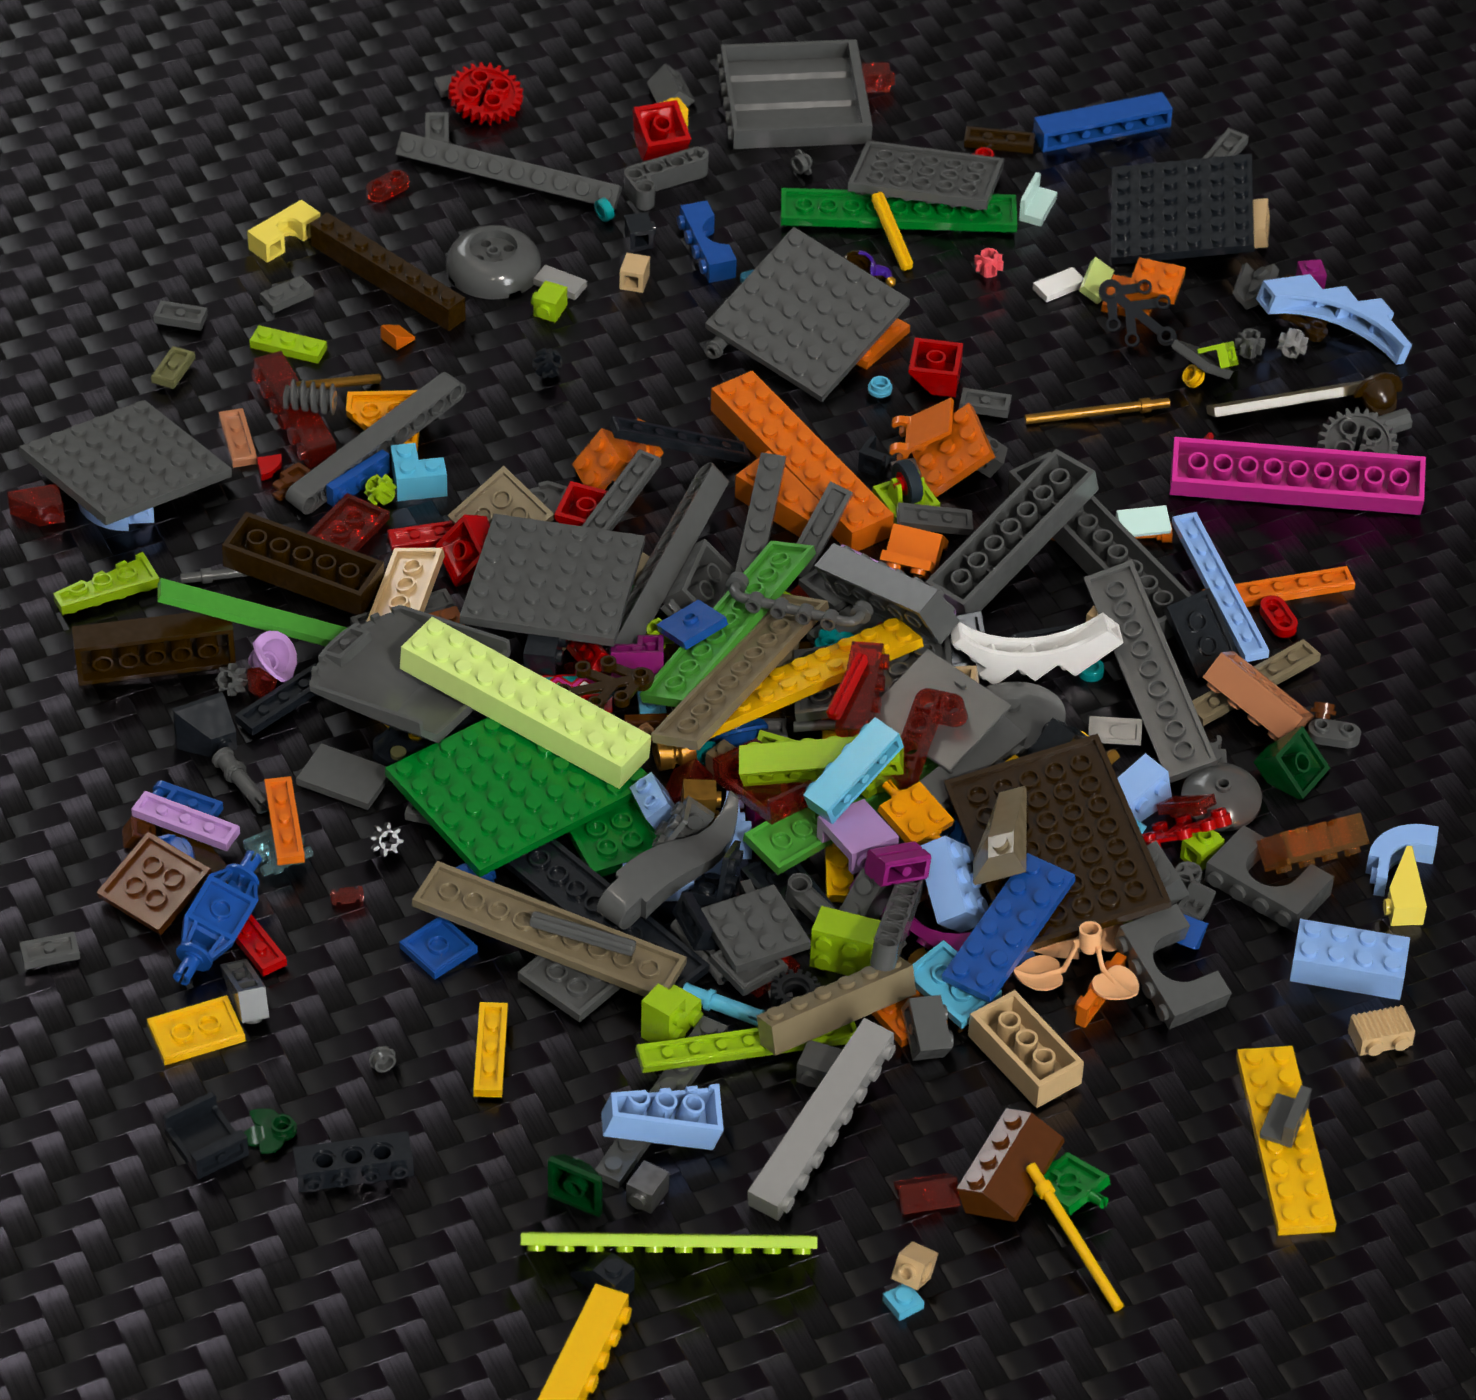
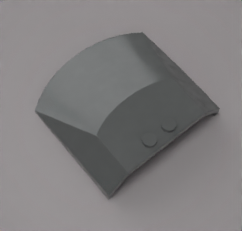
[309,605,511,743]

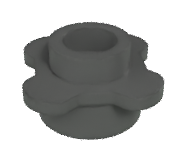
[791,149,812,175]

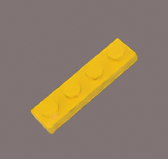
[474,1002,508,1097]

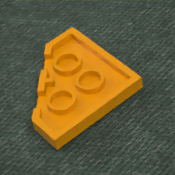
[346,390,419,451]

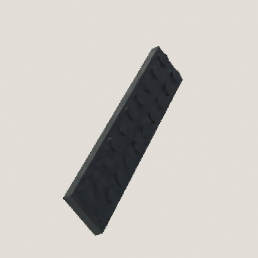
[503,839,710,989]

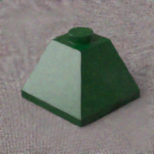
[1254,726,1330,800]
[548,1154,602,1218]

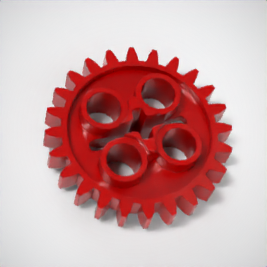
[448,62,523,125]

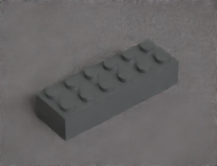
[814,543,960,645]

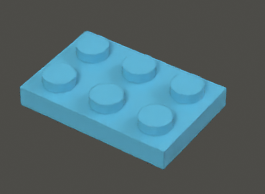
[912,940,1002,1029]

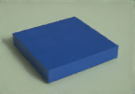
[399,917,478,980]

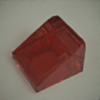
[247,667,277,698]

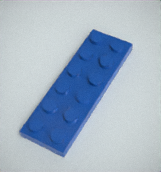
[942,853,1076,1003]

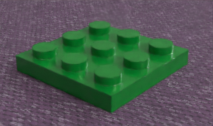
[567,798,657,877]

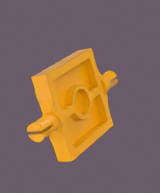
[877,779,954,845]

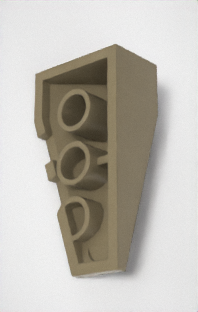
[973,786,1027,885]

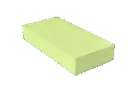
[1079,257,1114,304]

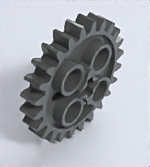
[1317,407,1399,454]

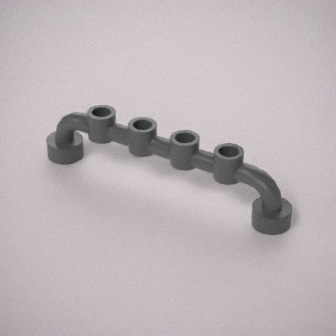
[726,572,874,631]

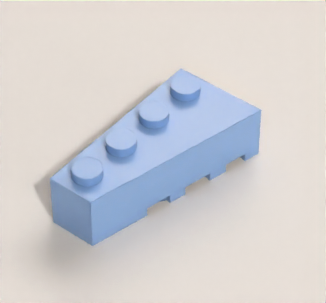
[1117,753,1172,822]
[601,1084,723,1150]

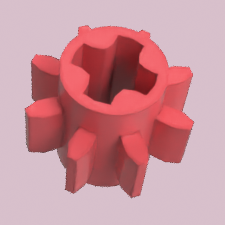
[974,248,1004,278]

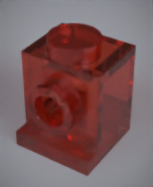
[862,62,895,96]

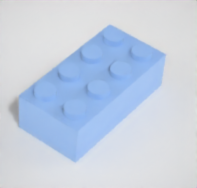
[1290,919,1410,1000]

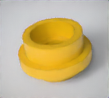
[1182,364,1205,388]

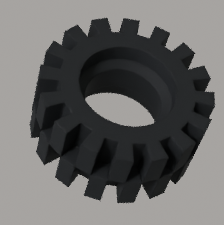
[770,969,821,1007]

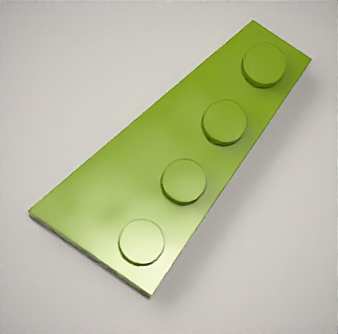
[53,552,160,615]

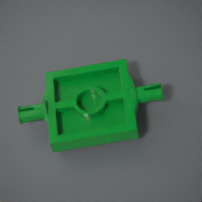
[1033,1152,1110,1215]

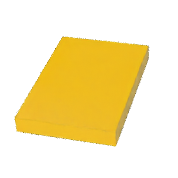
[147,995,246,1065]

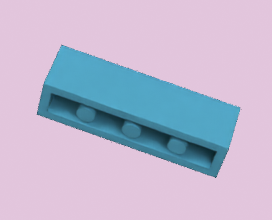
[803,717,904,824]

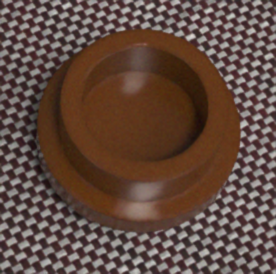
[1310,702,1336,720]

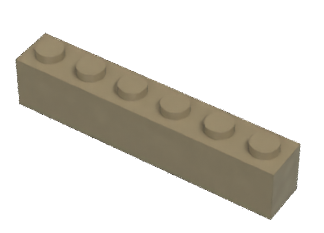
[757,956,916,1056]

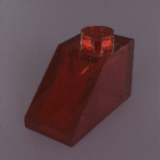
[7,484,65,526]

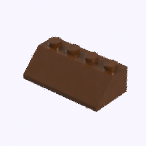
[957,1108,1065,1222]

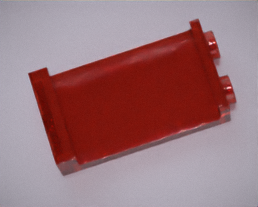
[713,738,812,825]

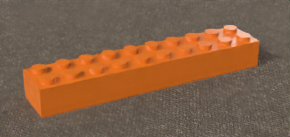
[711,371,894,551]

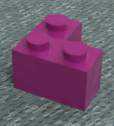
[611,635,664,678]

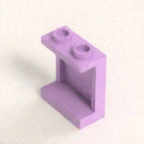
[817,799,899,874]

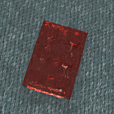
[307,493,390,552]

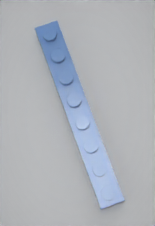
[1172,512,1269,662]

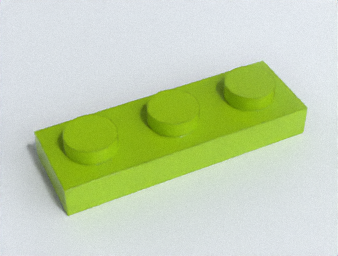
[249,325,327,364]

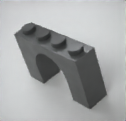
[1204,825,1334,932]
[1114,903,1232,1029]

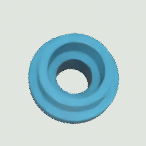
[868,376,892,398]

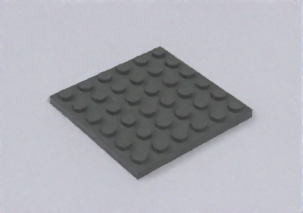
[705,227,910,402]
[19,400,232,525]
[460,514,645,647]

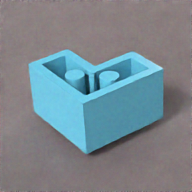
[390,443,448,501]

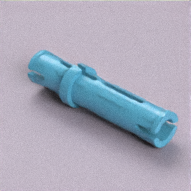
[683,982,765,1027]

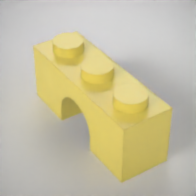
[247,199,321,263]

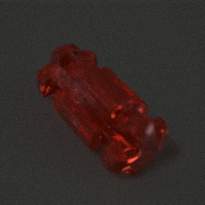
[330,886,364,905]

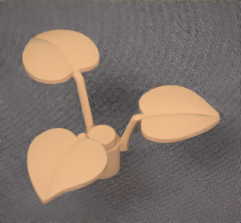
[1013,921,1139,1000]

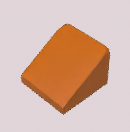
[380,325,415,350]

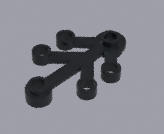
[1099,279,1177,348]

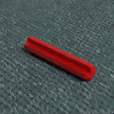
[826,652,868,721]

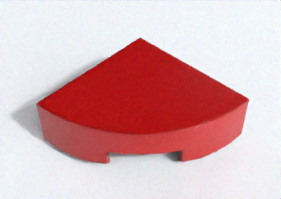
[257,454,282,481]

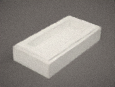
[1033,267,1084,302]

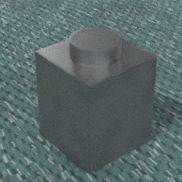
[626,1160,669,1213]

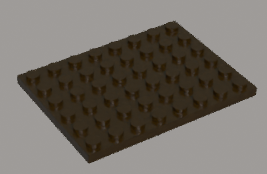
[944,734,1171,953]

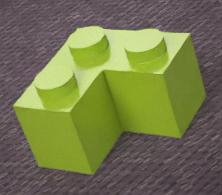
[641,983,703,1042]

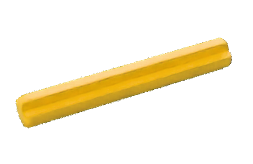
[872,192,913,271]

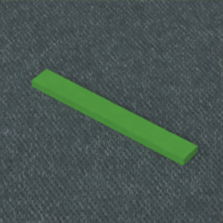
[158,578,347,647]

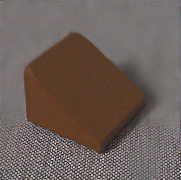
[122,817,156,848]

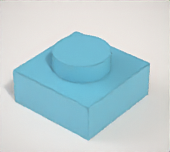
[883,1284,924,1321]

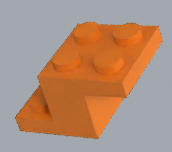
[1101,257,1186,319]
[572,418,664,490]
[880,523,949,580]

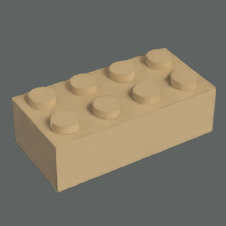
[968,990,1084,1108]

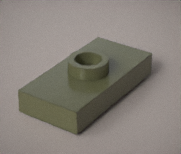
[151,346,195,389]

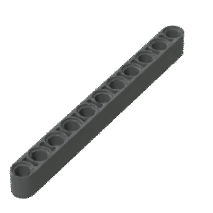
[601,462,729,655]

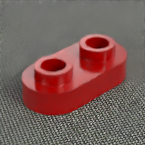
[1259,595,1298,638]

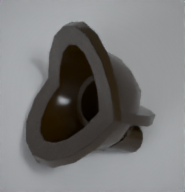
[1350,372,1402,416]

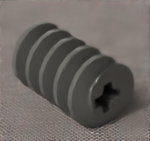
[283,379,337,415]

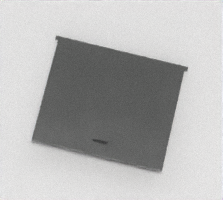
[864,649,1012,774]

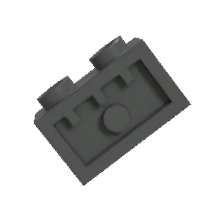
[1233,263,1279,310]

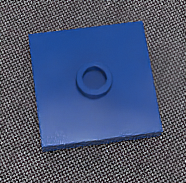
[656,599,728,650]

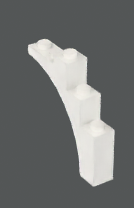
[950,613,1124,684]

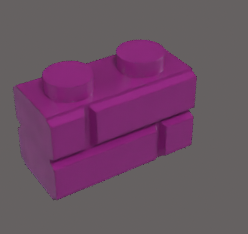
[864,841,932,887]

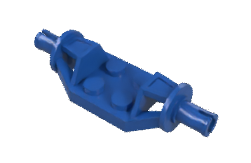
[173,850,262,985]

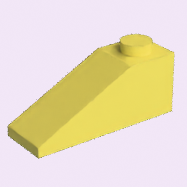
[1383,846,1427,926]

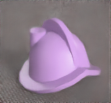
[248,631,297,683]

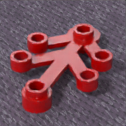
[1142,807,1232,847]

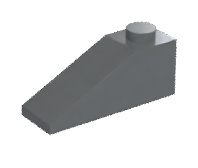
[220,959,269,1024]

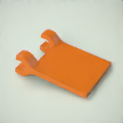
[889,398,954,461]

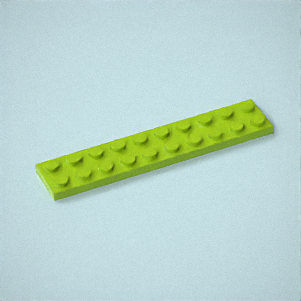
[521,1232,817,1254]

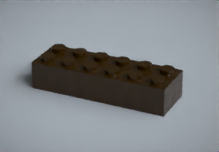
[222,512,384,615]
[72,612,236,686]

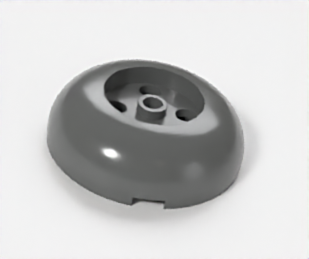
[446,225,542,299]

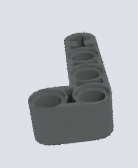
[624,147,709,211]

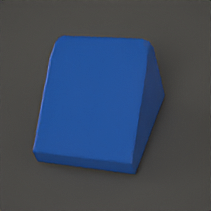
[1176,914,1208,950]

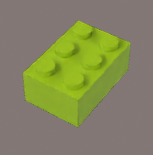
[810,906,881,976]

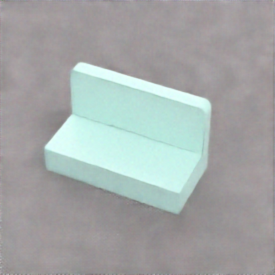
[1019,172,1057,226]
[1115,505,1172,537]

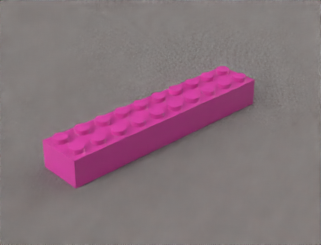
[1169,437,1426,515]

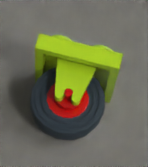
[872,459,941,524]

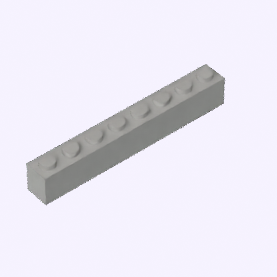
[748,1018,896,1221]

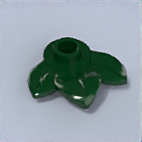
[244,1108,297,1154]

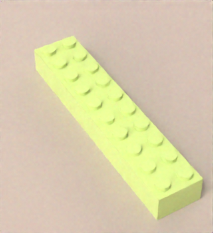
[400,617,652,789]

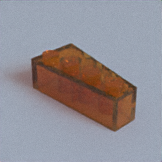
[1256,813,1370,875]

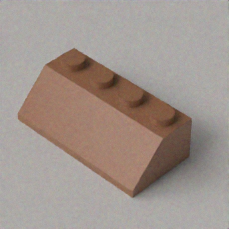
[1203,651,1314,741]

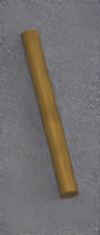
[296,374,381,389]

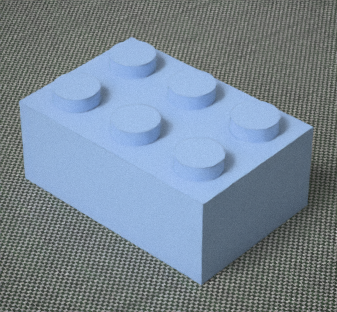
[921,836,989,933]

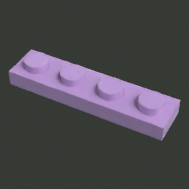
[131,791,240,851]

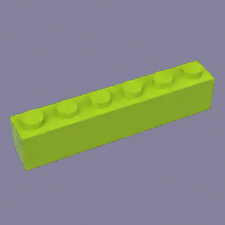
[739,733,904,786]

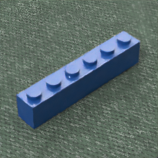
[1033,92,1173,152]

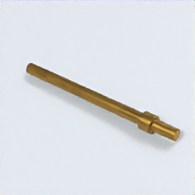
[1024,398,1170,424]

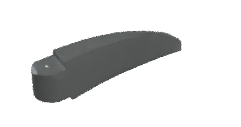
[597,791,739,930]

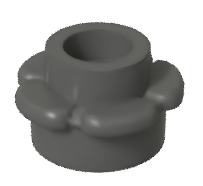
[369,1046,396,1072]

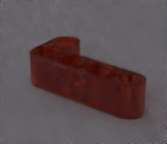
[891,688,968,790]

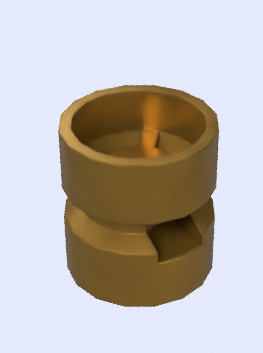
[652,741,697,771]

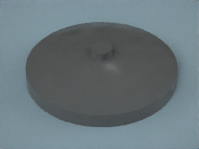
[985,681,1066,757]

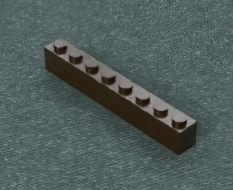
[310,213,466,331]

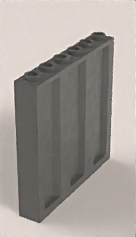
[717,39,872,149]

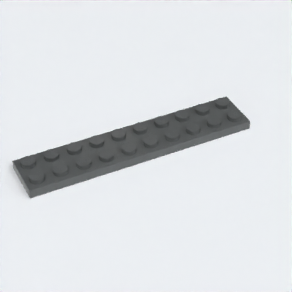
[1084,560,1218,783]

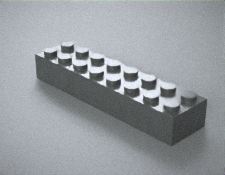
[925,449,1099,615]

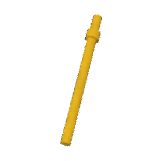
[1026,1163,1124,1312]

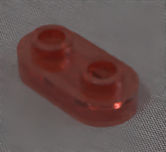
[366,170,409,202]

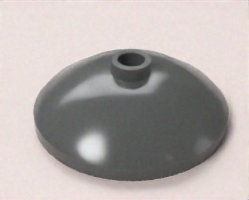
[1181,763,1262,832]

